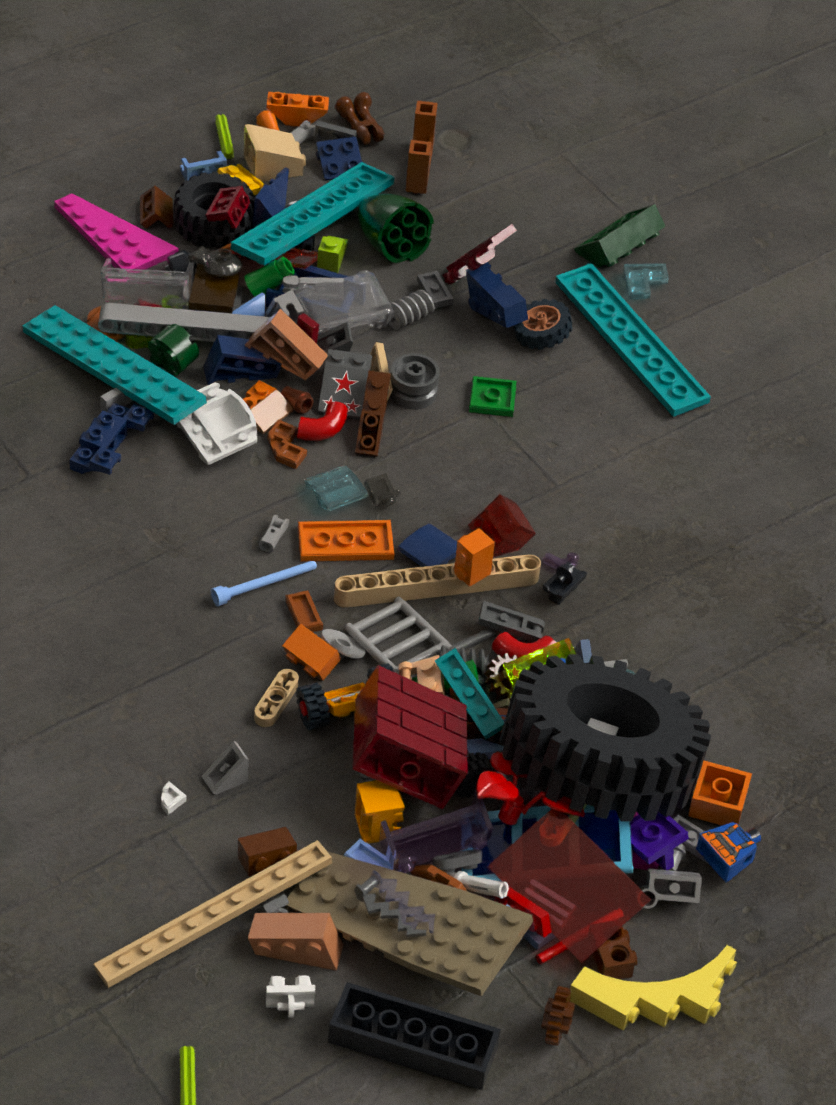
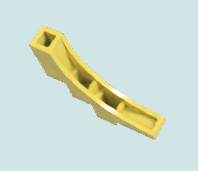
[570,945,737,1030]

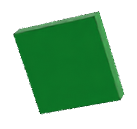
[469,376,517,417]

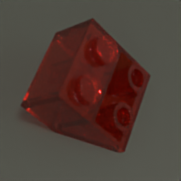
[468,494,536,557]

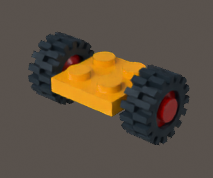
[296,663,395,730]

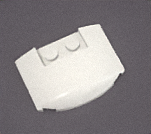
[176,382,257,465]

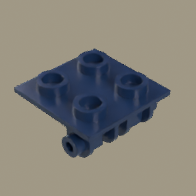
[316,137,362,180]

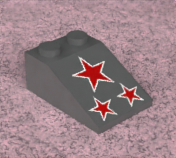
[318,349,372,420]

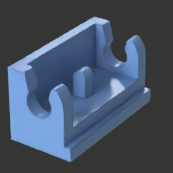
[180,151,227,181]

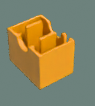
[354,780,405,844]

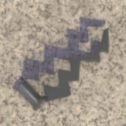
[354,870,435,937]

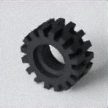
[455,752,496,798]

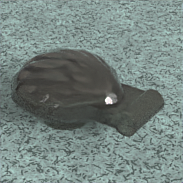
[188,246,242,279]

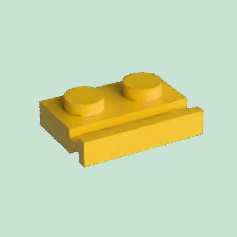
[217,164,265,195]

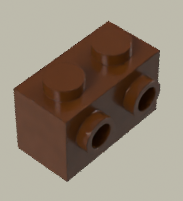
[238,827,297,876]

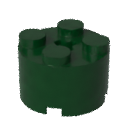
[148,324,199,377]

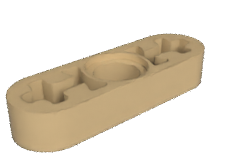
[254,669,299,727]

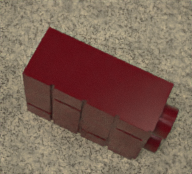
[353,665,468,809]

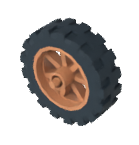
[513,299,572,350]

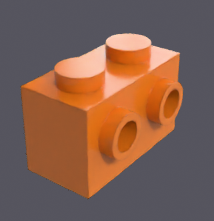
[454,528,495,587]
[282,624,341,681]

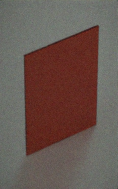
[488,809,651,963]

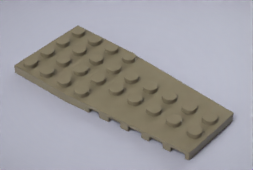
[285,851,533,997]

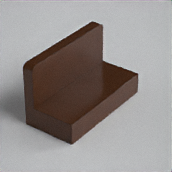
[140,185,173,229]

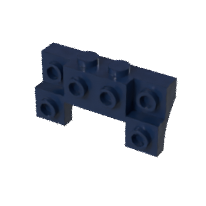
[70,403,154,475]

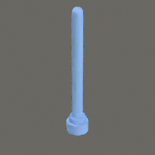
[211,561,317,606]

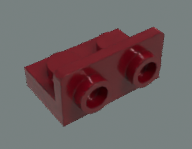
[206,186,250,229]

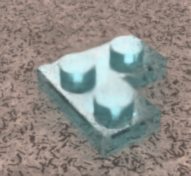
[623,263,669,299]

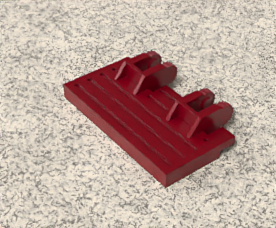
[442,224,517,284]

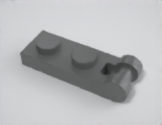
[477,601,545,643]

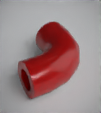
[297,401,348,441]
[491,632,559,667]

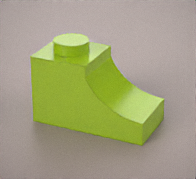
[317,235,348,273]

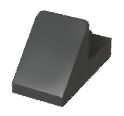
[317,322,353,354]

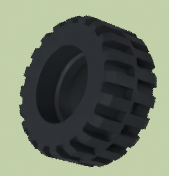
[174,172,255,249]

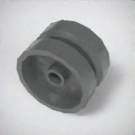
[390,353,439,410]

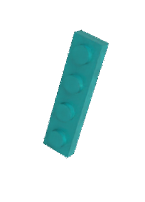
[435,648,504,740]

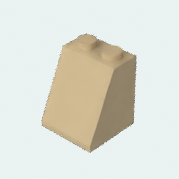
[244,124,306,182]

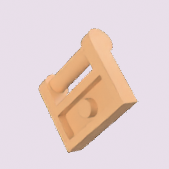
[398,655,445,695]

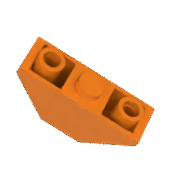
[266,92,329,127]

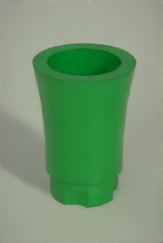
[245,256,295,297]

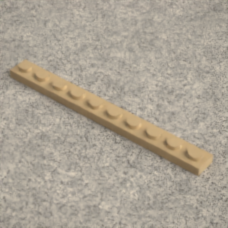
[94,840,332,988]

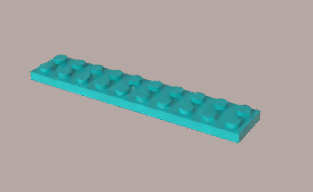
[231,162,395,265]
[555,263,711,417]
[22,305,207,425]

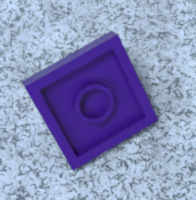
[616,812,689,870]

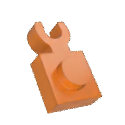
[243,380,277,409]

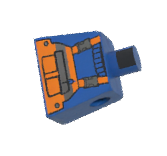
[696,822,761,883]

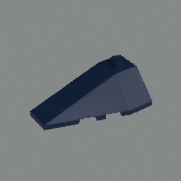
[252,167,289,229]

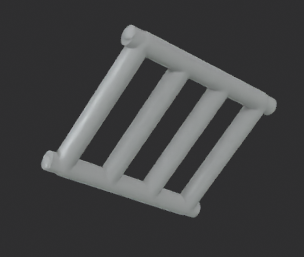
[344,597,452,675]

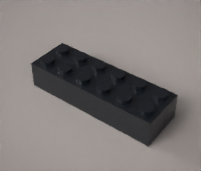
[328,982,501,1090]

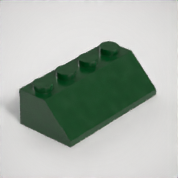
[574,204,665,267]

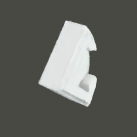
[161,782,186,815]

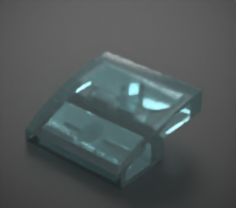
[304,465,368,511]

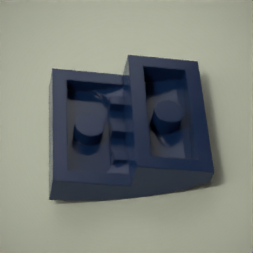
[397,523,457,567]

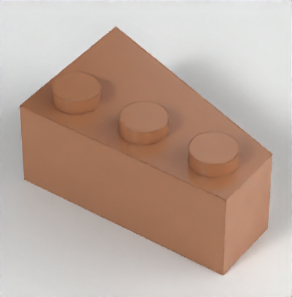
[244,309,328,380]
[248,913,343,971]

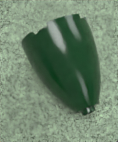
[358,194,434,263]

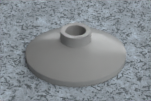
[321,629,365,659]

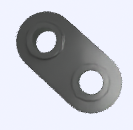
[433,850,482,874]

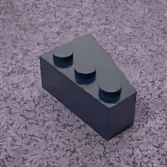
[466,262,528,328]
[203,335,282,385]

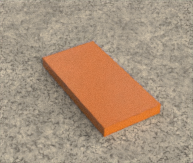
[298,520,394,562]

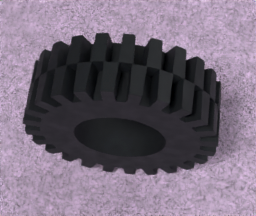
[500,654,711,821]

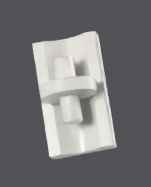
[266,976,315,1018]

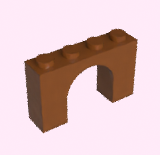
[406,101,438,194]

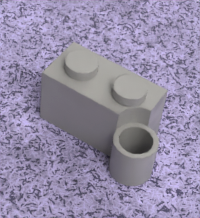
[636,868,702,909]

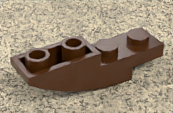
[355,370,391,457]

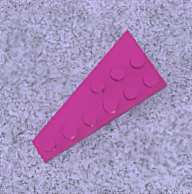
[54,194,179,279]

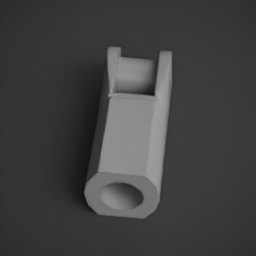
[291,120,315,145]
[259,515,289,553]

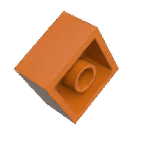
[688,761,752,826]

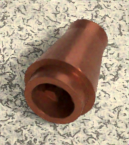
[281,386,313,413]

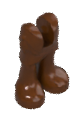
[335,92,385,145]

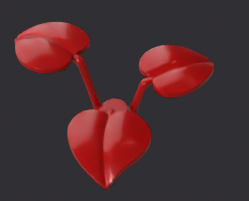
[477,751,585,825]

